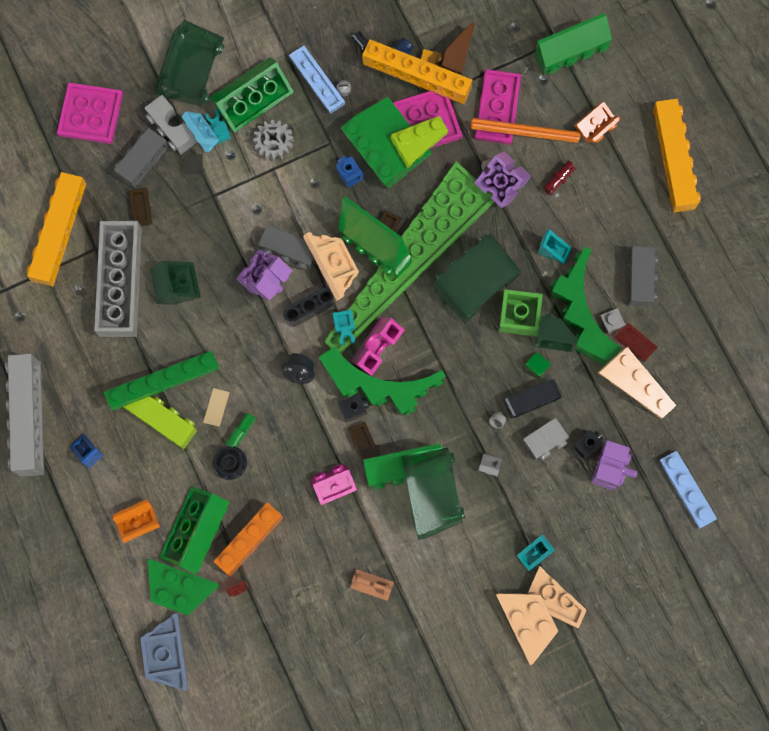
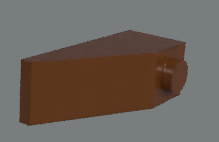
[435,23,475,75]

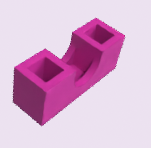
[349,317,405,376]

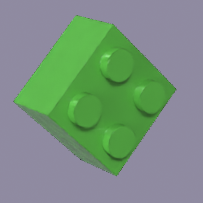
[499,289,543,337]

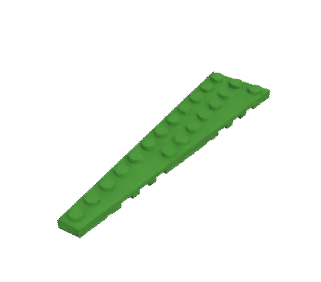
[324,161,495,353]

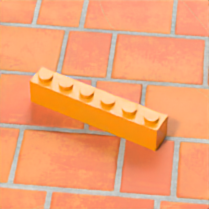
[653,99,700,213]
[27,172,86,287]

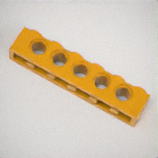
[362,40,472,104]

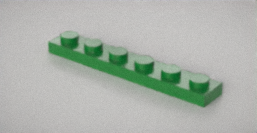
[104,351,219,411]

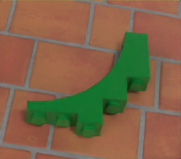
[550,246,623,366]
[318,347,446,416]

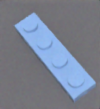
[289,46,345,114]
[659,451,717,529]

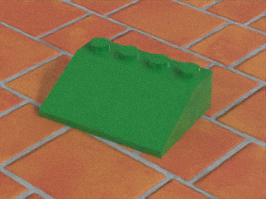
[341,97,433,189]
[338,197,412,278]

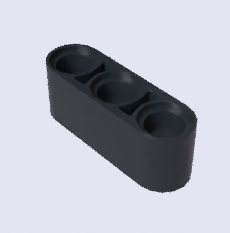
[283,288,335,327]
[503,379,562,419]

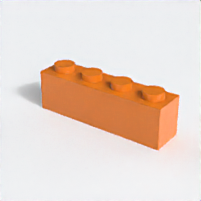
[213,502,283,577]

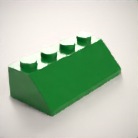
[535,13,612,75]
[209,57,294,133]
[363,443,445,490]
[159,486,230,574]

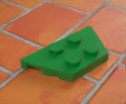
[147,558,220,616]

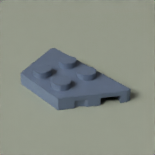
[140,613,189,691]

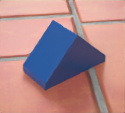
[70,434,104,468]

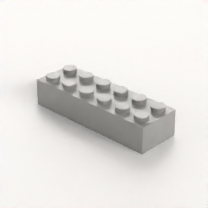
[95,221,142,337]
[5,354,44,477]

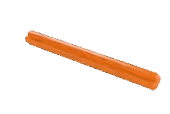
[471,118,580,143]

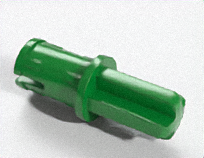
[225,413,256,447]

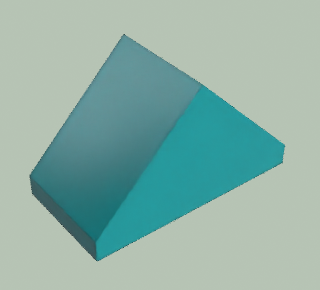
[538,229,572,264]
[517,534,555,571]

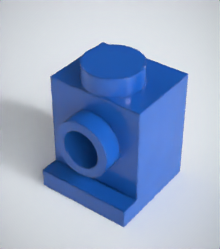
[336,156,364,188]

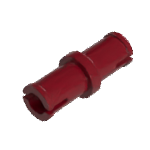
[543,160,577,195]

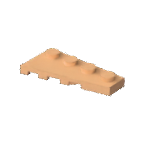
[597,347,676,418]

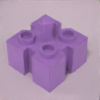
[475,152,532,208]
[236,250,293,300]
[591,440,638,491]

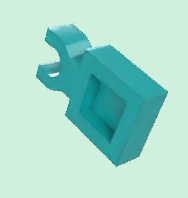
[205,110,231,145]
[333,310,355,346]

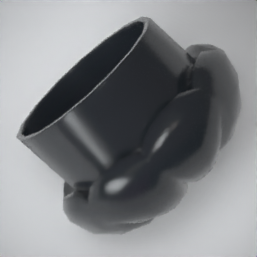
[282,353,315,384]
[212,446,247,480]

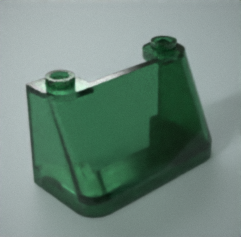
[154,20,224,106]
[401,447,465,540]

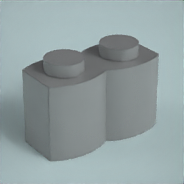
[523,418,569,460]

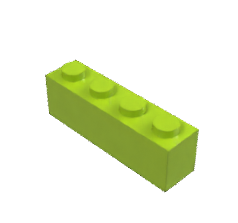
[123,396,197,450]

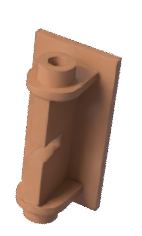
[350,569,394,601]

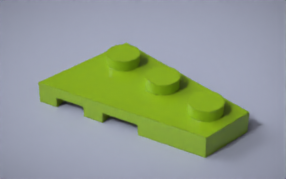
[390,116,448,169]

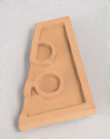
[527,567,586,629]

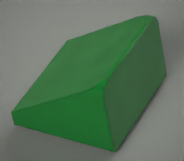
[524,352,552,379]

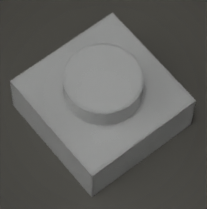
[599,308,625,334]
[479,454,502,476]

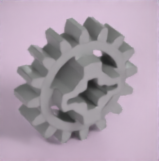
[253,120,294,160]

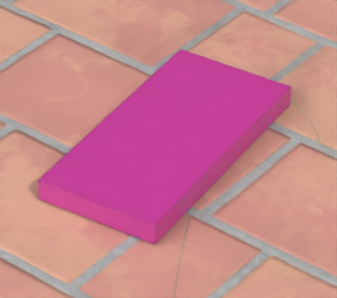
[475,69,521,145]

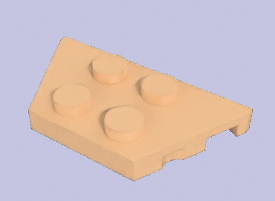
[303,232,359,301]
[496,593,558,665]

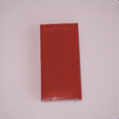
[615,322,657,362]

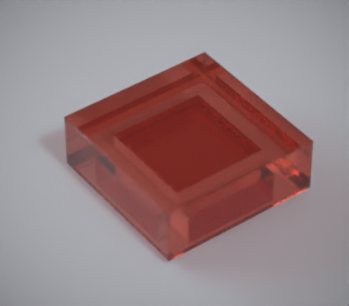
[226,581,249,598]

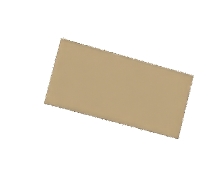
[203,388,230,427]

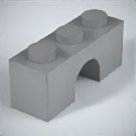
[145,95,197,155]

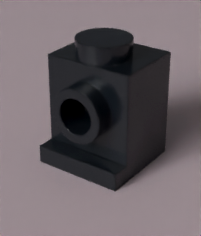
[338,394,369,423]
[572,430,604,462]

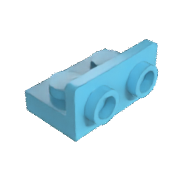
[182,111,219,152]

